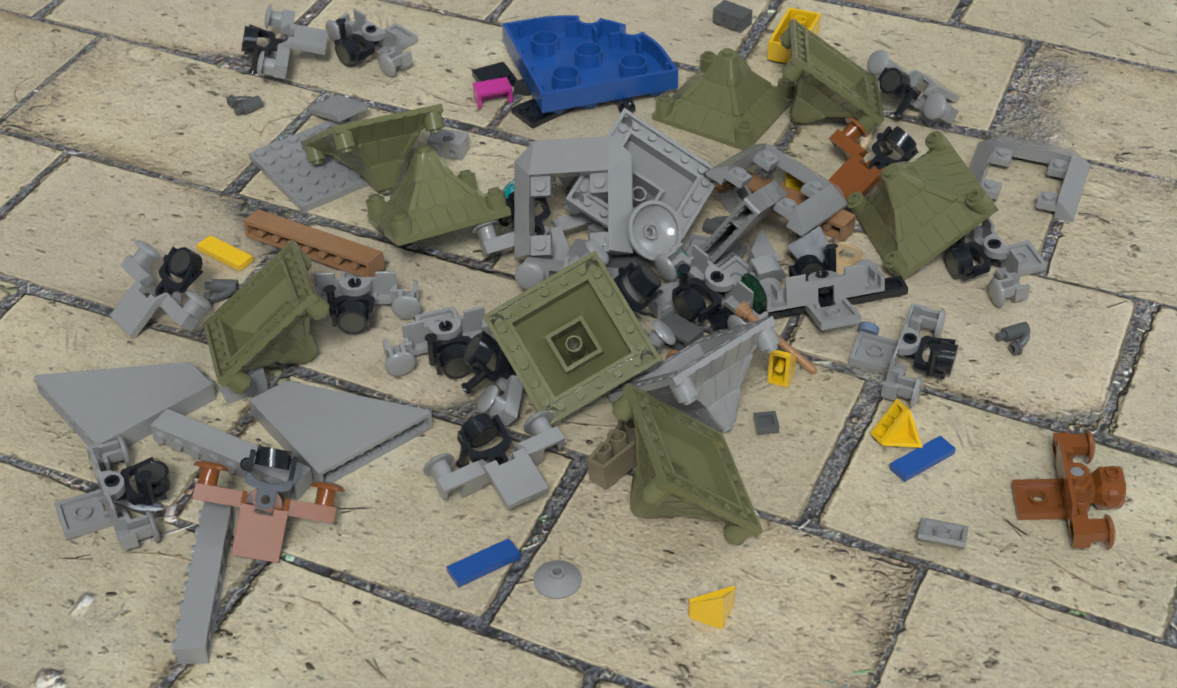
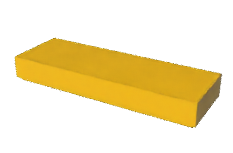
[196,235,253,271]

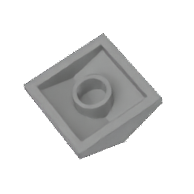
[917,517,969,550]

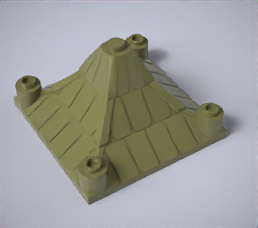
[780,18,885,134]
[652,48,796,150]
[301,104,444,194]
[847,131,999,280]
[366,145,511,246]
[203,239,330,394]
[483,250,662,427]
[612,383,763,545]

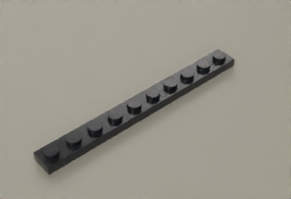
[708,275,908,330]

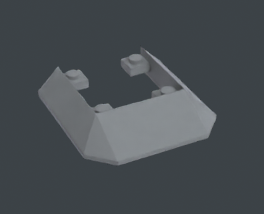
[514,136,633,260]
[969,136,1090,222]
[705,143,848,237]

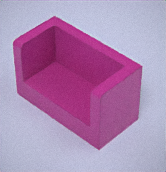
[473,77,513,109]

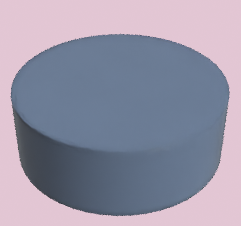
[857,321,879,335]

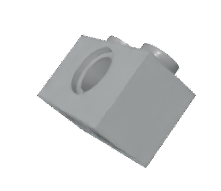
[427,128,470,160]

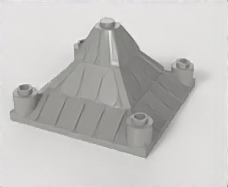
[564,108,717,268]
[608,316,780,433]

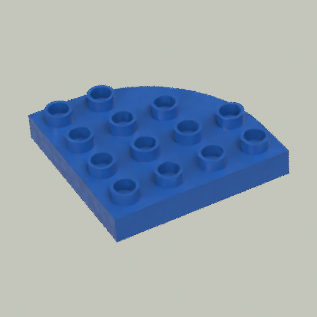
[502,15,678,114]

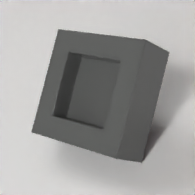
[753,411,779,434]

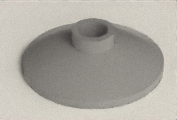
[534,560,581,599]

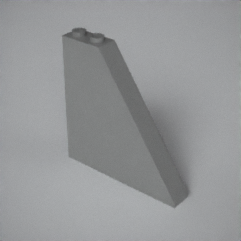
[700,181,788,264]
[34,362,216,447]
[249,381,433,483]

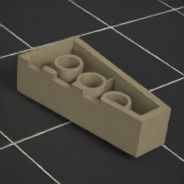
[587,419,637,489]

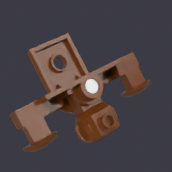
[1011,429,1126,550]

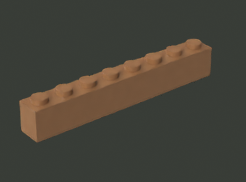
[714,170,856,242]
[243,209,385,277]

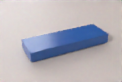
[889,435,956,482]
[447,538,521,588]

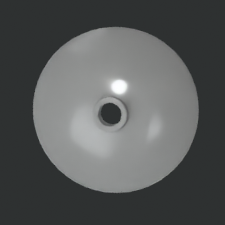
[627,200,682,261]

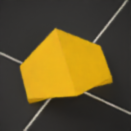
[870,399,923,448]
[688,585,736,629]

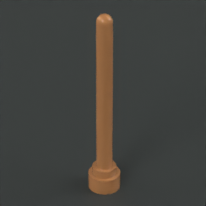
[734,301,817,374]

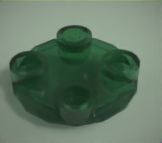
[741,273,768,313]

